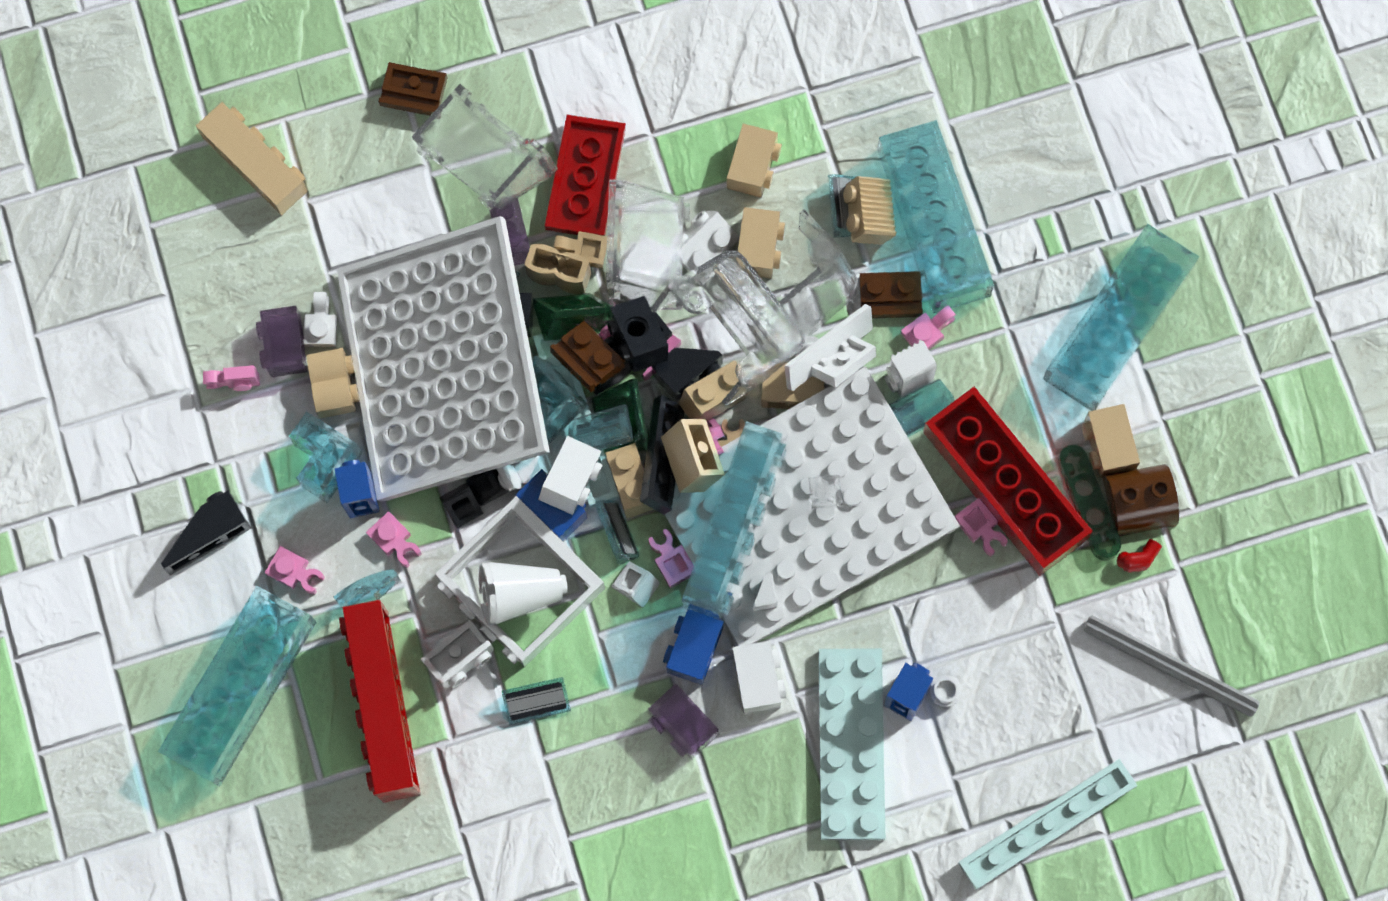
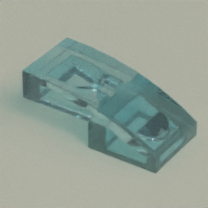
[333,569,401,609]

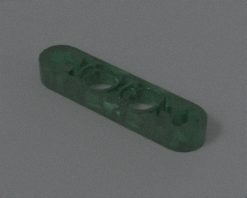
[1058,444,1121,561]

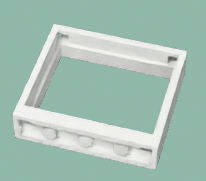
[435,496,605,667]

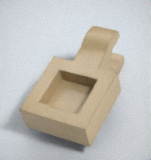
[554,231,609,269]

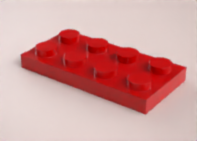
[545,114,626,236]

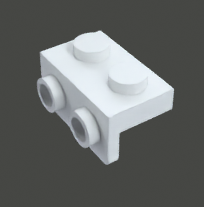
[668,211,740,280]
[421,620,494,690]

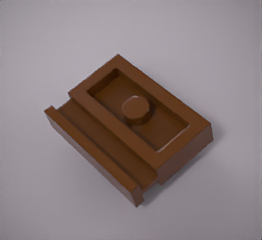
[378,62,448,117]
[859,271,923,319]
[550,321,625,393]

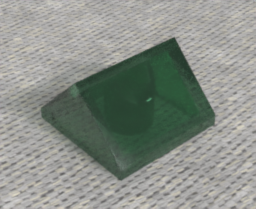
[533,293,612,341]
[592,378,648,456]

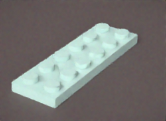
[819,648,886,840]

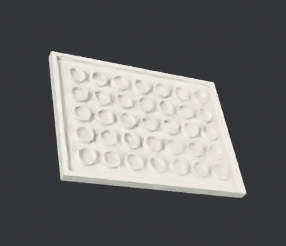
[337,216,550,502]
[665,366,960,646]

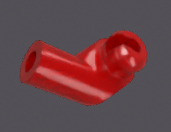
[1117,539,1162,573]

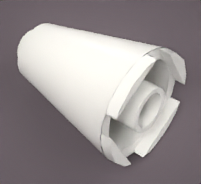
[478,562,567,625]

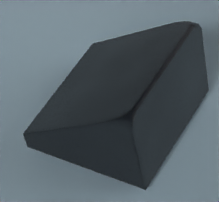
[465,469,509,506]
[440,483,484,528]

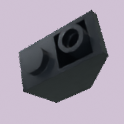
[651,348,723,402]

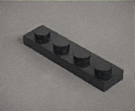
[640,394,684,515]

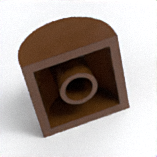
[1102,464,1179,537]

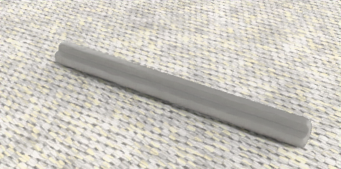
[1083,616,1260,716]

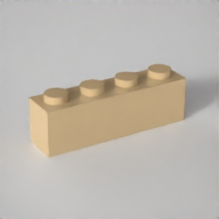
[195,102,308,216]

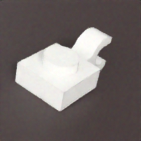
[304,292,337,347]

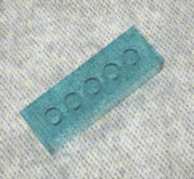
[877,120,994,314]
[1043,223,1200,411]
[682,421,787,620]
[158,586,317,787]

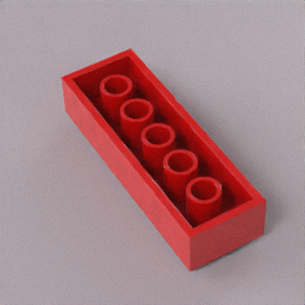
[923,386,1093,576]
[339,599,421,803]

